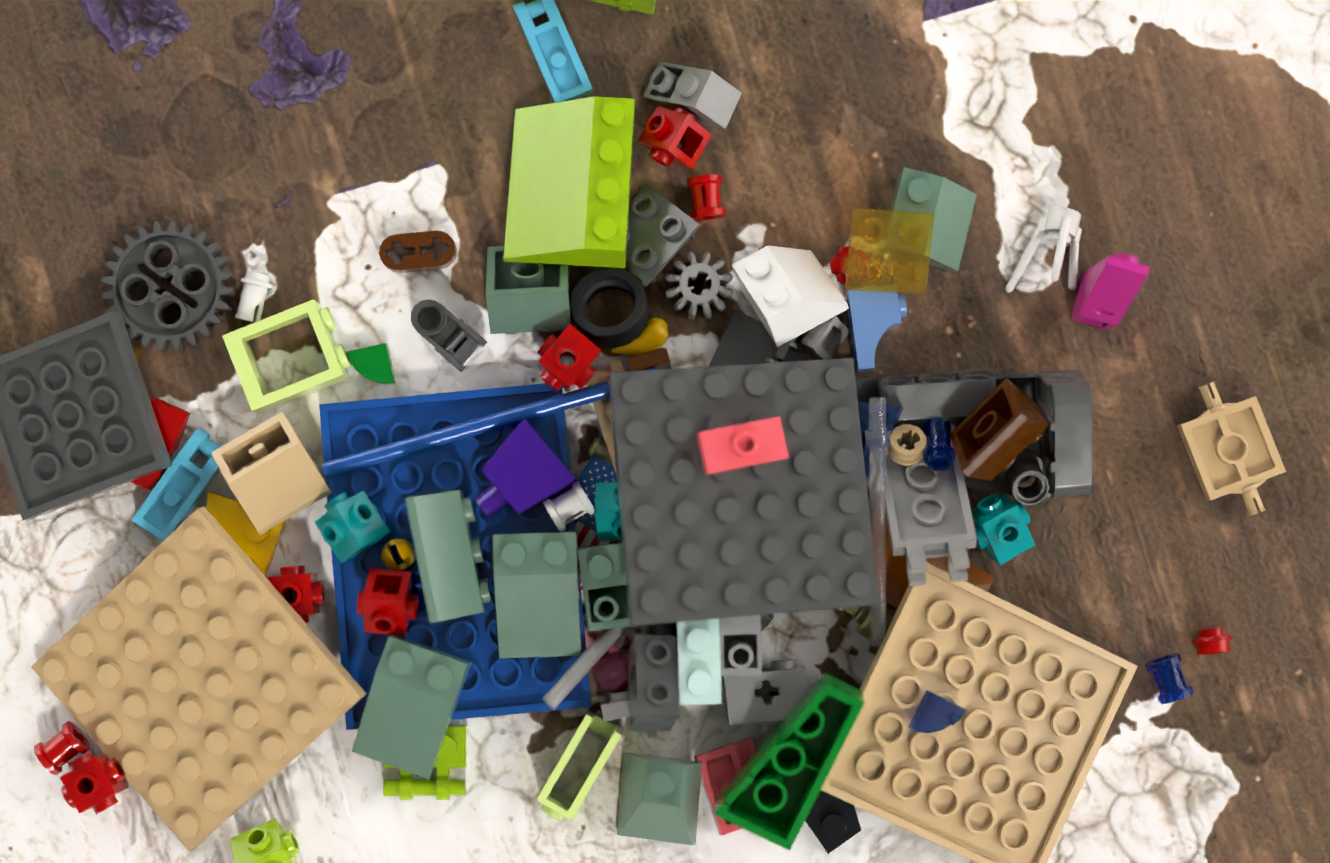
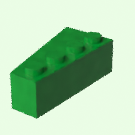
[714,673,864,851]

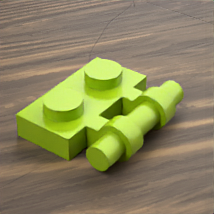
[383,725,467,800]

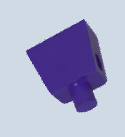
[474,419,577,518]

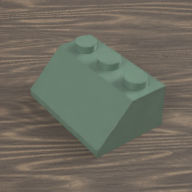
[405,490,492,623]

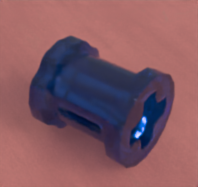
[1145,653,1194,704]

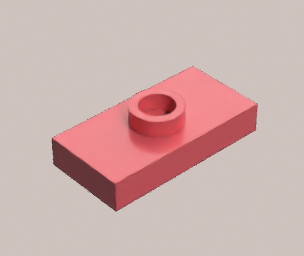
[696,416,789,475]

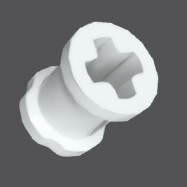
[543,480,595,532]

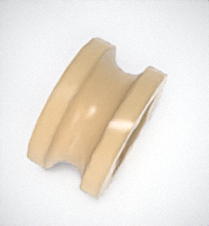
[888,424,927,466]

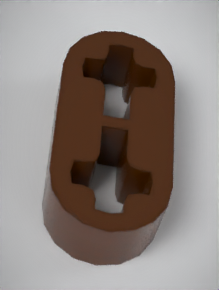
[379,230,457,273]

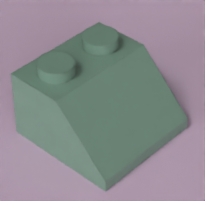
[880,167,977,272]
[486,246,571,334]

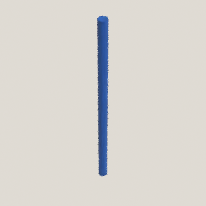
[322,367,656,478]

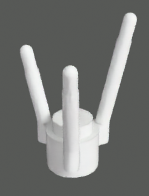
[1005,206,1082,293]

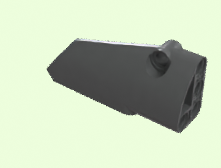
[855,370,1092,506]

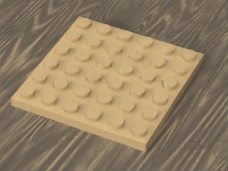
[31,506,367,852]
[821,563,1138,863]

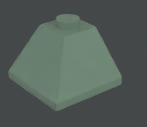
[617,753,702,845]

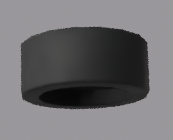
[570,267,650,349]

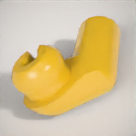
[612,317,669,356]

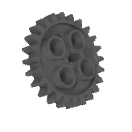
[101,220,236,352]

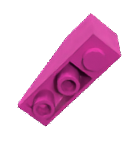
[1070,253,1149,330]

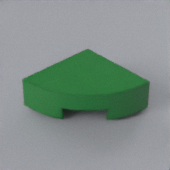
[346,343,396,384]

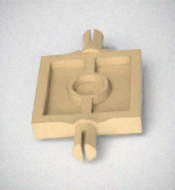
[1177,381,1286,516]

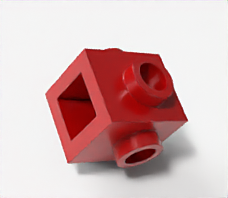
[638,106,712,170]
[537,324,602,392]
[266,565,325,623]
[357,568,419,636]
[60,752,129,814]

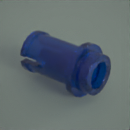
[923,418,956,472]

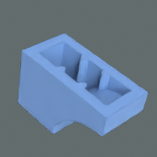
[844,283,907,373]

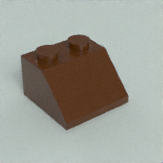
[949,378,1049,481]

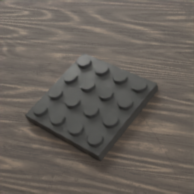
[0,311,172,520]

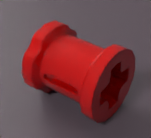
[687,174,726,221]
[34,721,91,775]

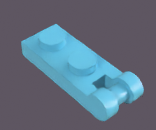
[513,0,593,103]
[132,428,225,542]

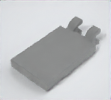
[876,436,977,586]

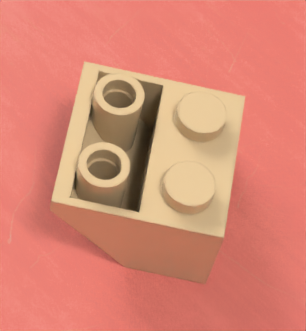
[211,411,332,535]

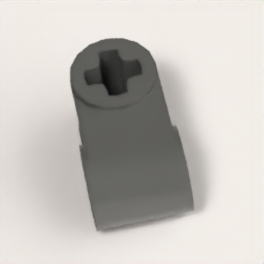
[410,299,488,372]

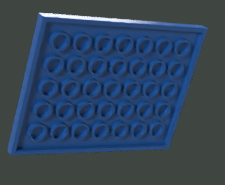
[319,383,592,730]

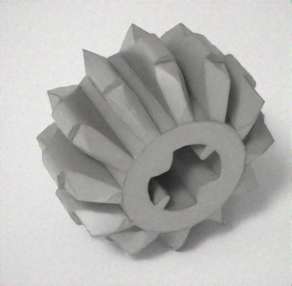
[666,252,733,320]

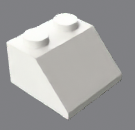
[732,245,849,347]

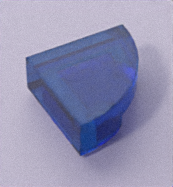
[908,690,966,733]

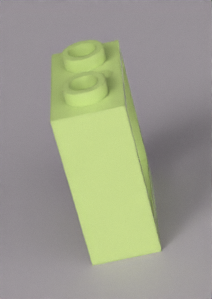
[222,299,351,414]

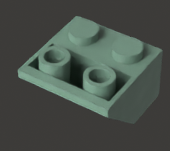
[577,541,630,632]

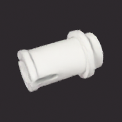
[235,271,273,322]

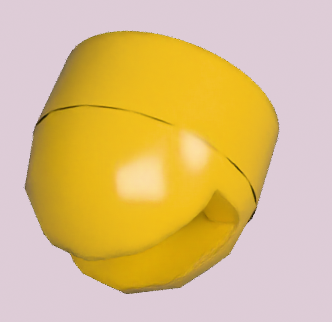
[381,538,415,571]

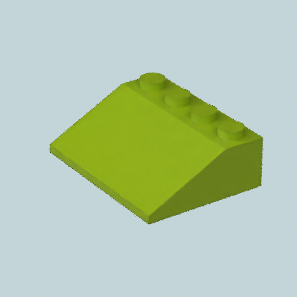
[503,96,635,268]

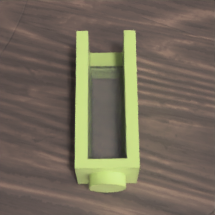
[536,709,624,821]

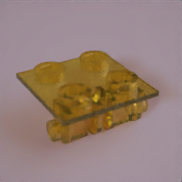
[842,208,934,294]

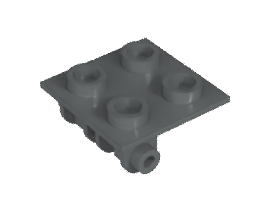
[625,183,701,287]
[708,310,806,367]

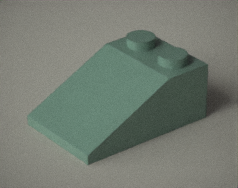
[493,532,582,658]
[352,635,472,779]

